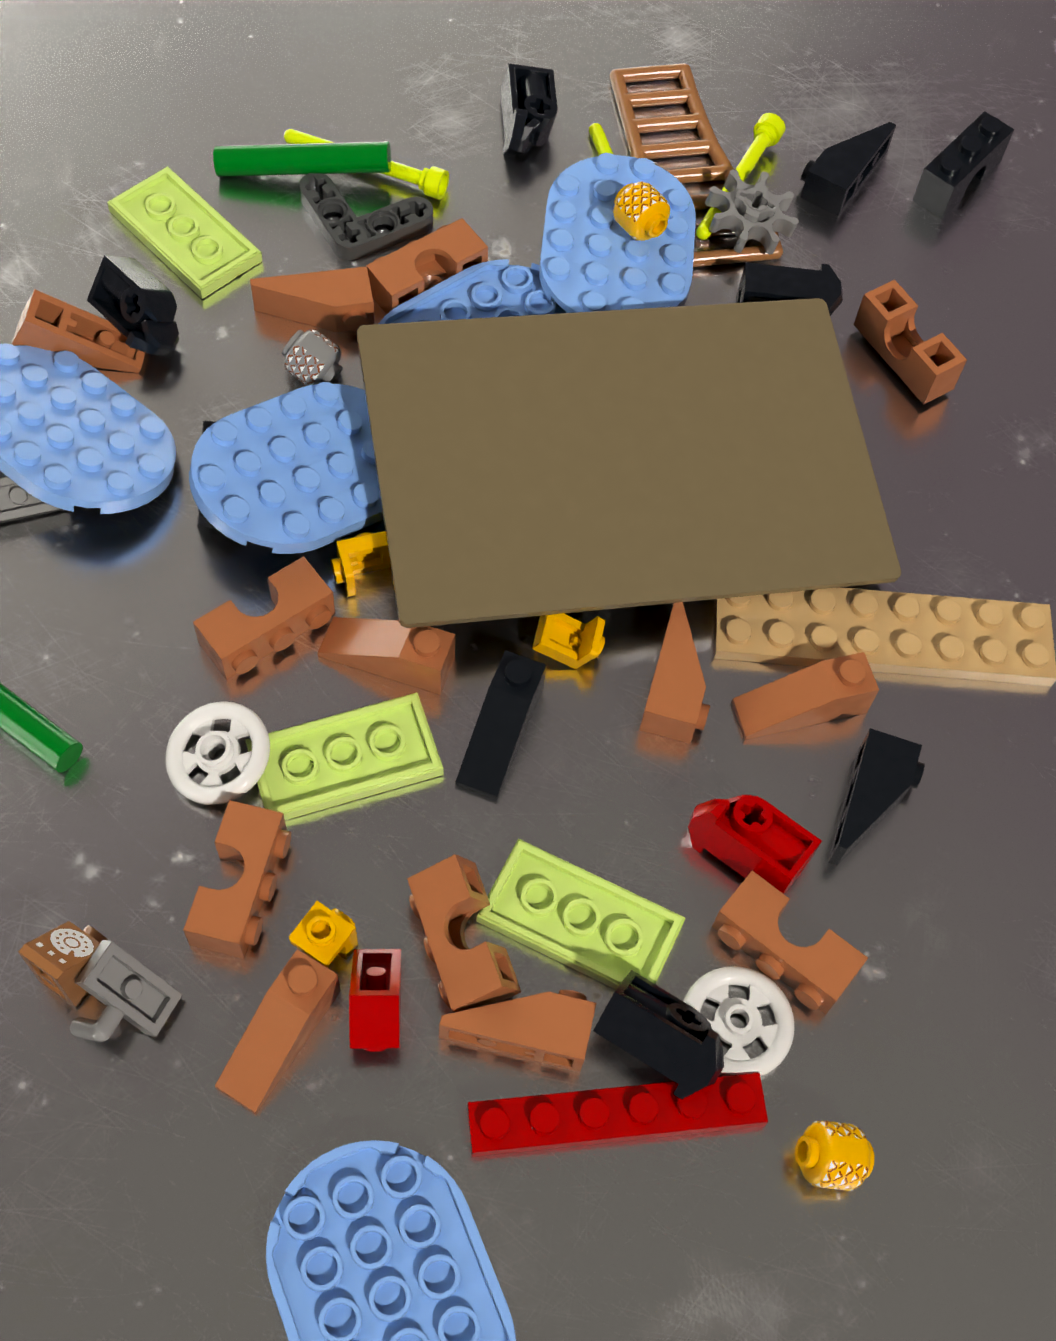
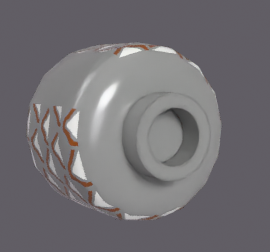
[282,329,343,386]

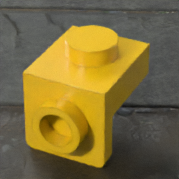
[331,531,391,597]
[532,613,605,670]
[289,901,358,967]

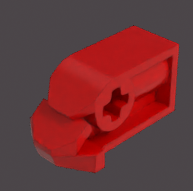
[688,795,822,894]

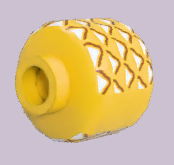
[613,181,670,241]
[795,1121,874,1191]

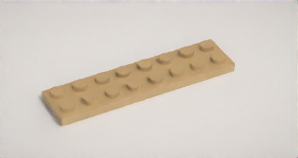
[714,587,1056,686]

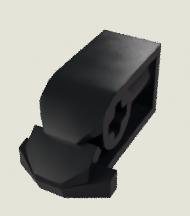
[500,63,558,155]
[87,255,179,355]
[736,262,843,316]
[593,970,724,1099]

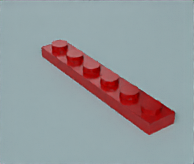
[467,1073,768,1157]

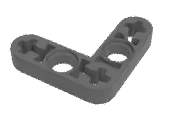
[299,173,433,261]

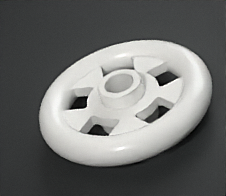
[165,701,270,805]
[683,966,794,1077]

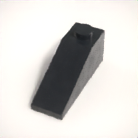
[801,122,896,216]
[455,650,547,800]
[828,728,925,865]

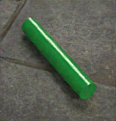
[213,141,391,177]
[0,683,83,773]

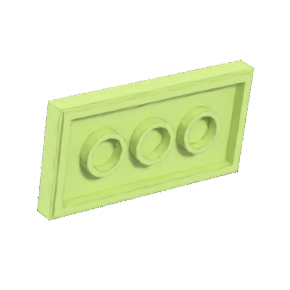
[107,166,262,299]
[245,692,444,820]
[476,838,686,989]

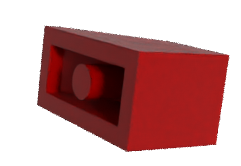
[349,949,401,1052]

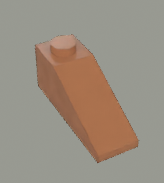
[250,266,375,332]
[12,289,146,373]
[639,602,710,744]
[318,617,455,695]
[731,652,879,740]
[215,949,341,1114]
[439,990,596,1072]

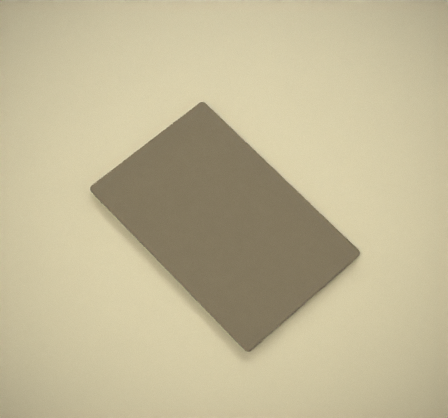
[357,298,901,628]

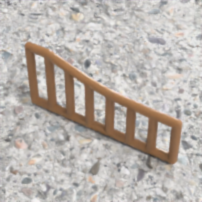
[609,63,783,268]

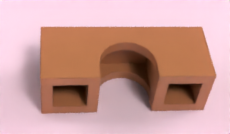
[366,218,488,314]
[853,279,967,405]
[193,556,335,680]
[183,800,291,959]
[407,854,521,1012]
[712,871,868,1014]

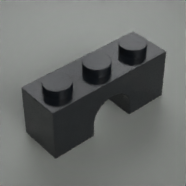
[913,111,1014,219]

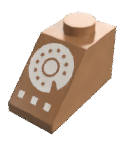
[18,921,108,1009]

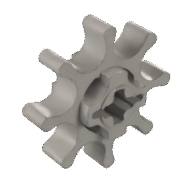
[705,169,799,255]

